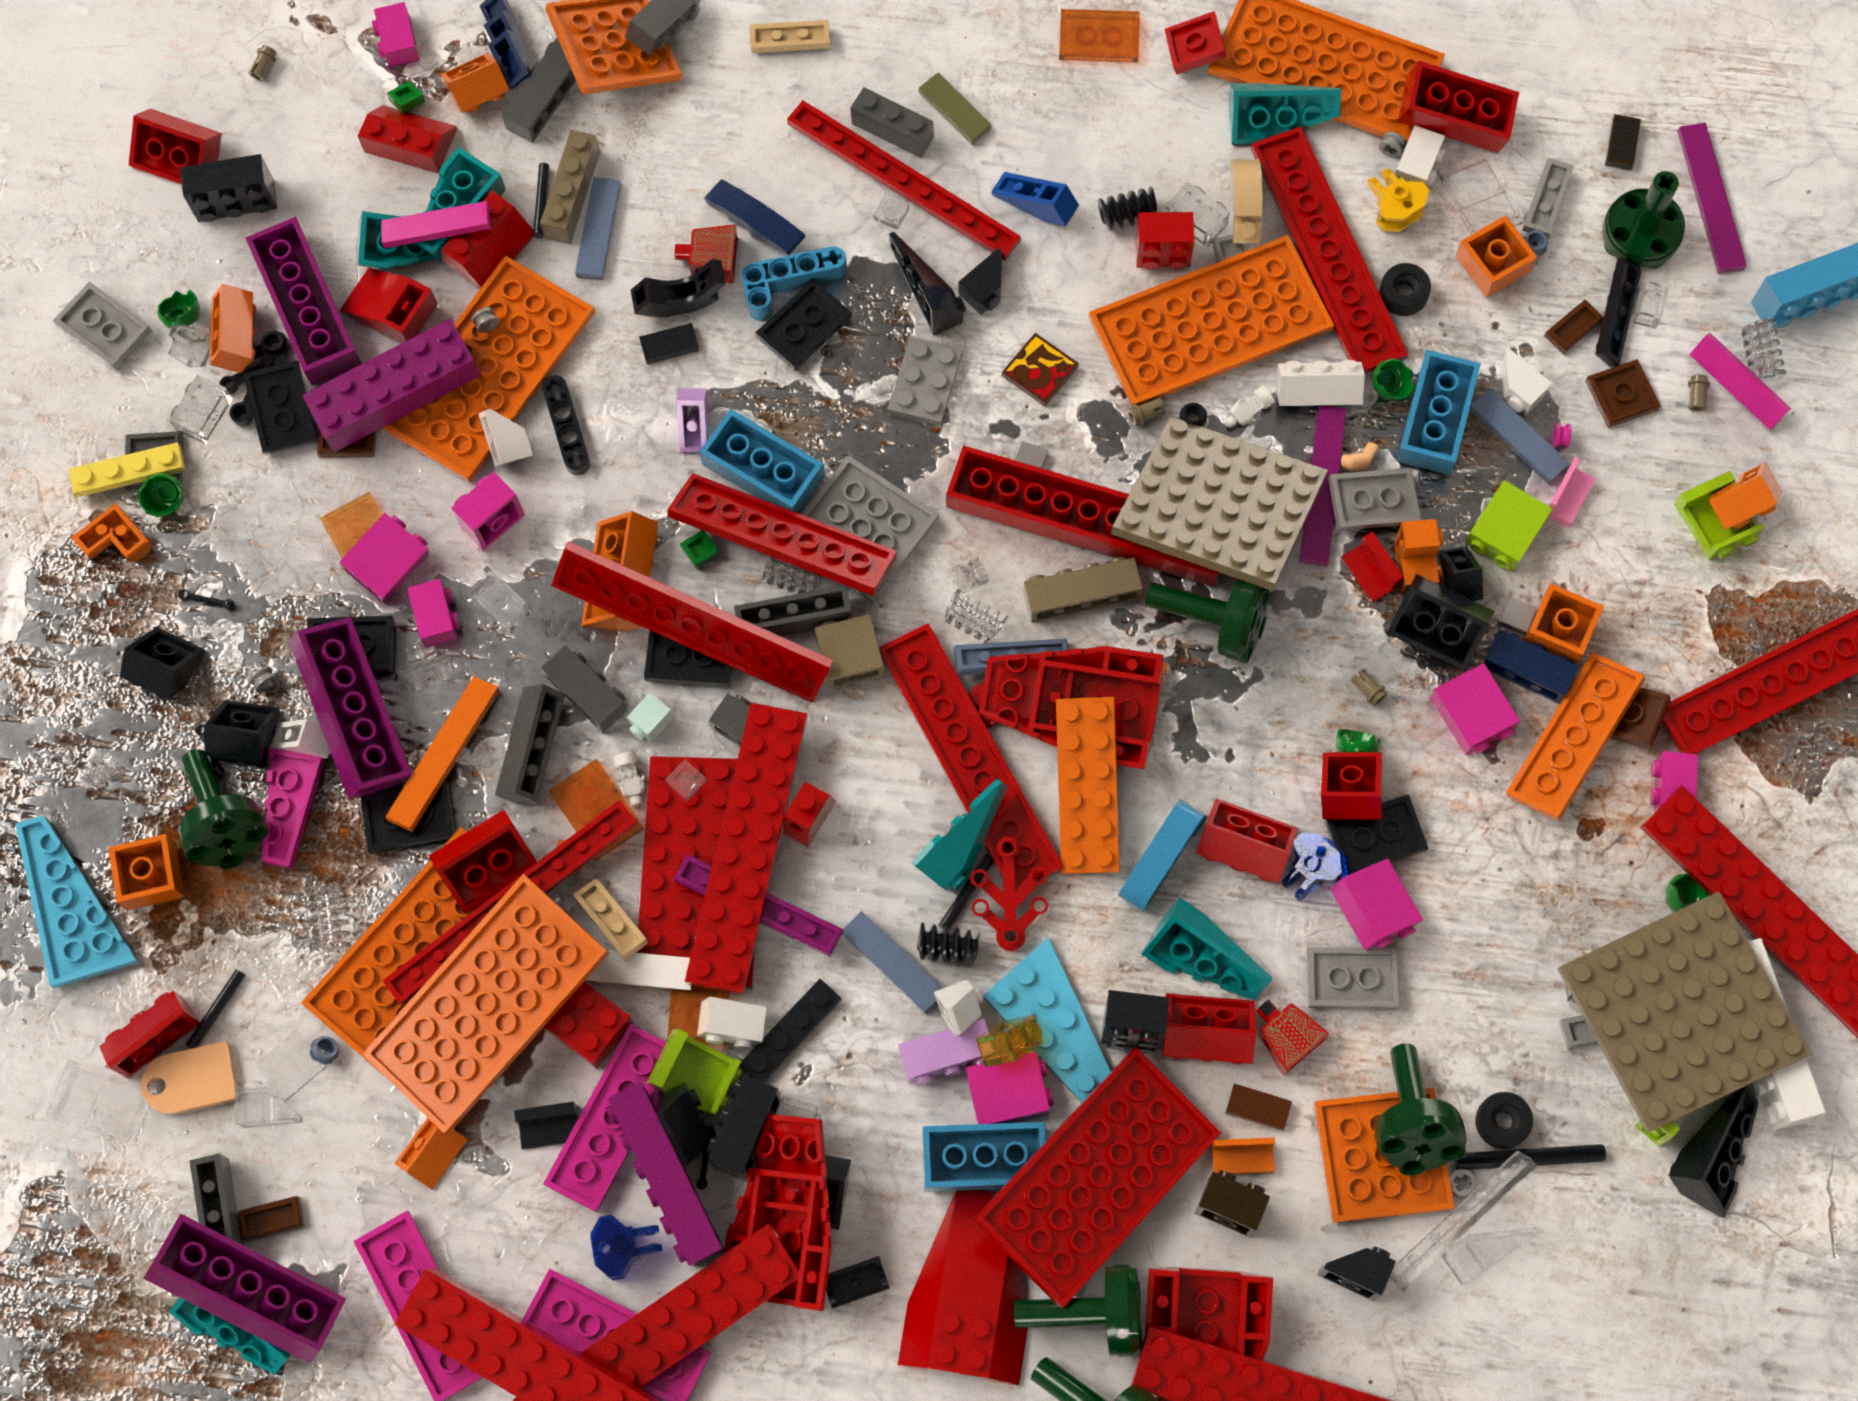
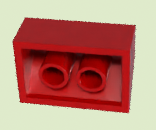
[358,105,457,173]
[128,108,222,184]
[441,190,533,289]
[1196,798,1298,883]
[428,809,537,914]
[99,991,200,1079]
[1163,993,1256,1064]

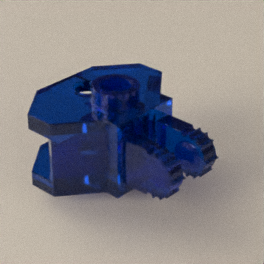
[1282,832,1350,901]
[590,1214,663,1281]

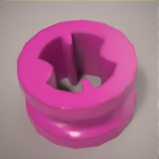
[1552,423,1571,448]

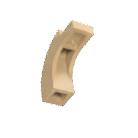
[1230,159,1263,243]

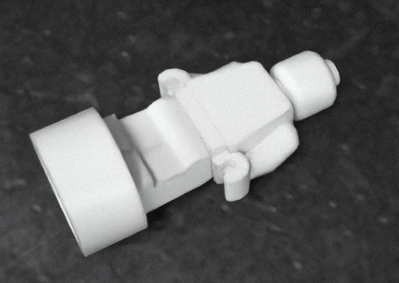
[1225,385,1275,429]
[612,751,645,808]

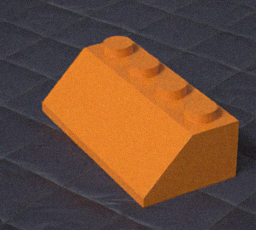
[581,511,658,632]

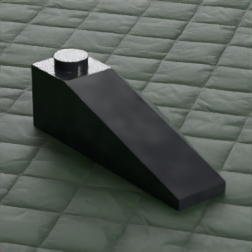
[889,231,966,335]
[1668,1085,1759,1218]

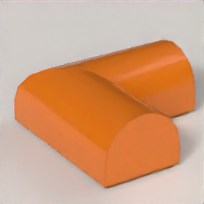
[71,503,152,562]

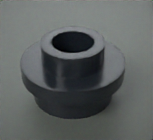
[1179,402,1207,427]

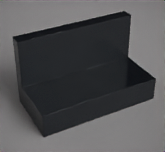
[514,1101,579,1150]

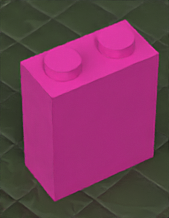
[339,513,429,604]
[1430,663,1520,755]
[1330,858,1423,951]
[966,1052,1054,1124]

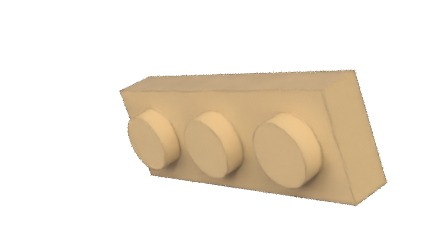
[750,20,830,53]
[573,878,648,961]

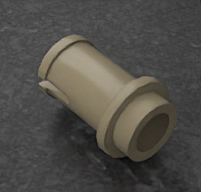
[248,45,277,81]
[1688,374,1710,412]
[1128,397,1165,426]
[1351,668,1387,705]

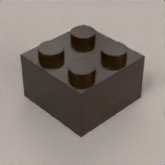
[1194,1170,1270,1238]

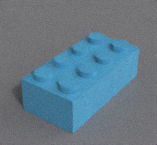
[1751,243,1858,329]
[1396,349,1481,475]
[699,409,825,513]
[922,1122,1046,1192]

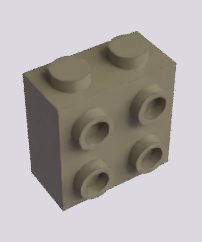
[815,614,885,689]

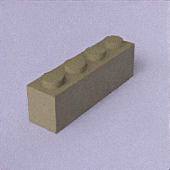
[540,130,601,244]
[1024,557,1143,622]

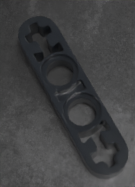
[542,375,590,475]

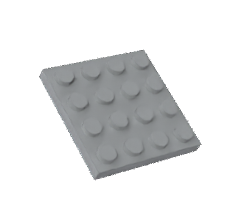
[802,455,939,604]

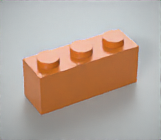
[210,283,256,373]

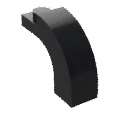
[630,259,726,317]

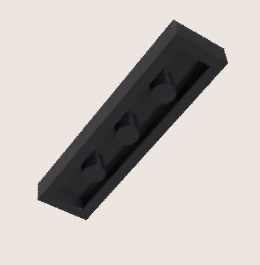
[1595,256,1642,367]
[739,978,842,1083]

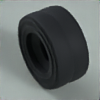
[1379,263,1431,316]
[1475,1092,1533,1149]

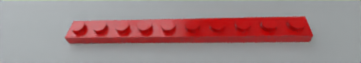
[787,100,1021,261]
[382,800,638,1006]

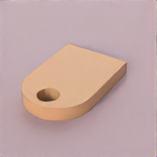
[141,1041,238,1115]

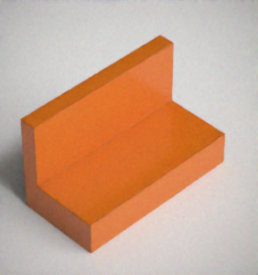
[394,1118,468,1190]
[1211,1137,1275,1175]

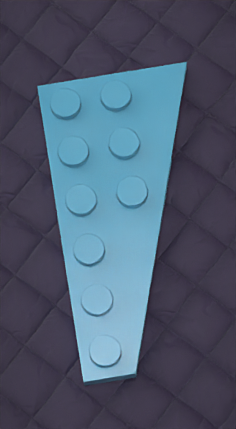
[15,815,139,989]
[983,937,1111,1103]

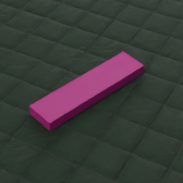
[381,201,491,248]
[1690,333,1792,430]

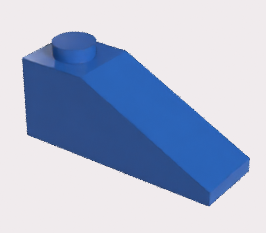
[991,172,1079,226]

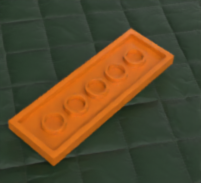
[1506,652,1645,821]
[1056,697,1121,874]

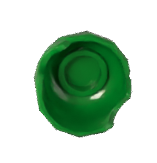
[157,290,200,330]
[1372,358,1416,401]
[138,473,185,517]
[1336,729,1381,752]
[1665,873,1708,913]

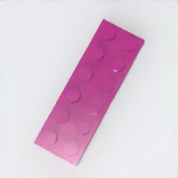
[543,1024,666,1213]
[353,1210,484,1401]
[523,1269,712,1401]

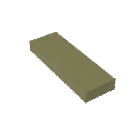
[918,72,991,145]

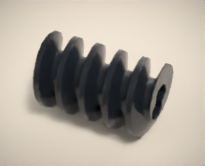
[1098,186,1157,231]
[917,922,980,968]

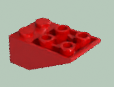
[340,267,438,343]

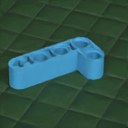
[741,246,847,321]
[1118,800,1207,911]

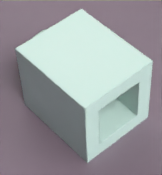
[627,692,674,743]

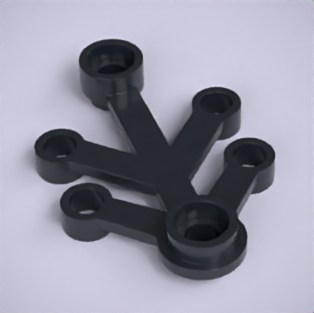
[220,331,289,427]

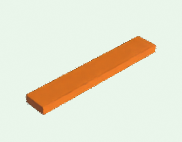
[385,676,500,832]

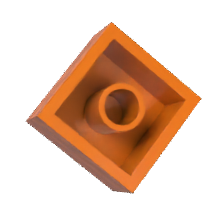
[1455,215,1537,298]
[1524,583,1604,665]
[108,834,185,911]

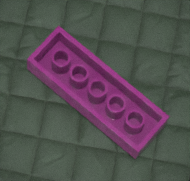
[245,217,362,386]
[302,318,482,453]
[289,617,412,800]
[606,1082,724,1266]
[143,1213,346,1363]

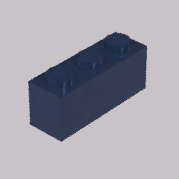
[1483,629,1579,704]

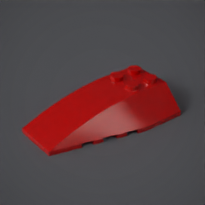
[979,646,1164,770]
[724,1114,832,1311]
[897,1190,1028,1386]
[1145,1267,1273,1401]

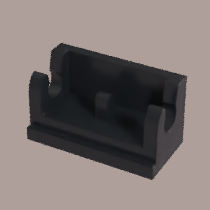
[826,1256,890,1309]

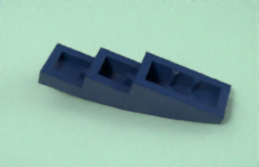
[479,0,531,89]
[704,179,806,255]

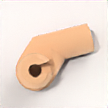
[1340,442,1380,472]

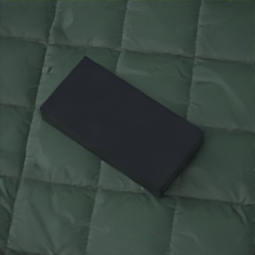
[639,323,699,364]

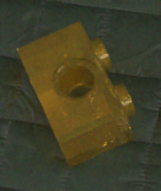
[976,1014,1043,1067]

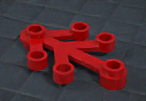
[970,836,1048,951]

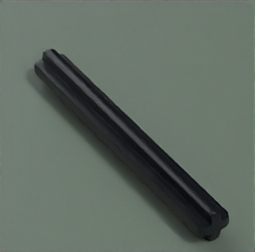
[1454,1144,1606,1170]

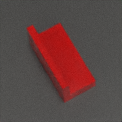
[1341,532,1404,603]

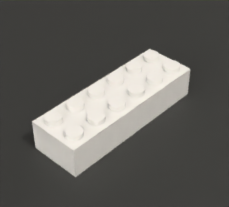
[1748,938,1826,1131]

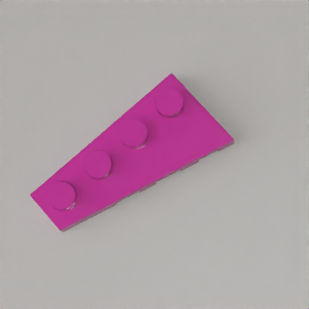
[262,747,325,869]

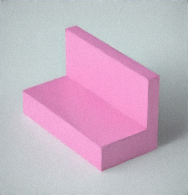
[1549,457,1596,528]

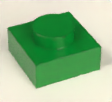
[387,81,425,114]
[680,530,719,569]

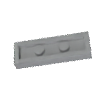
[1522,158,1574,239]

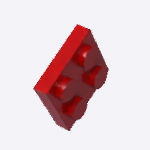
[1164,11,1227,75]

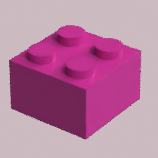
[451,472,525,551]

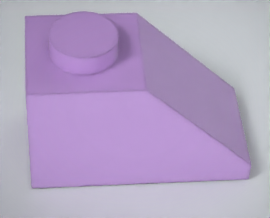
[676,388,708,452]

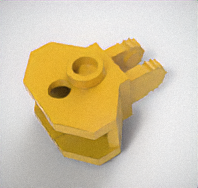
[1367,168,1430,232]

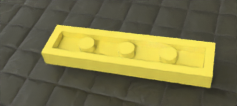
[69,442,185,498]

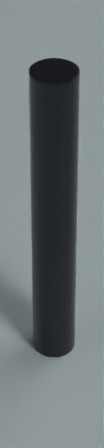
[533,163,549,238]
[938,853,993,931]
[185,969,246,1048]

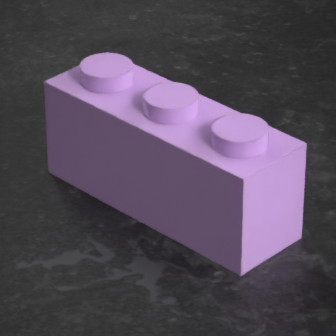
[898,1018,995,1085]

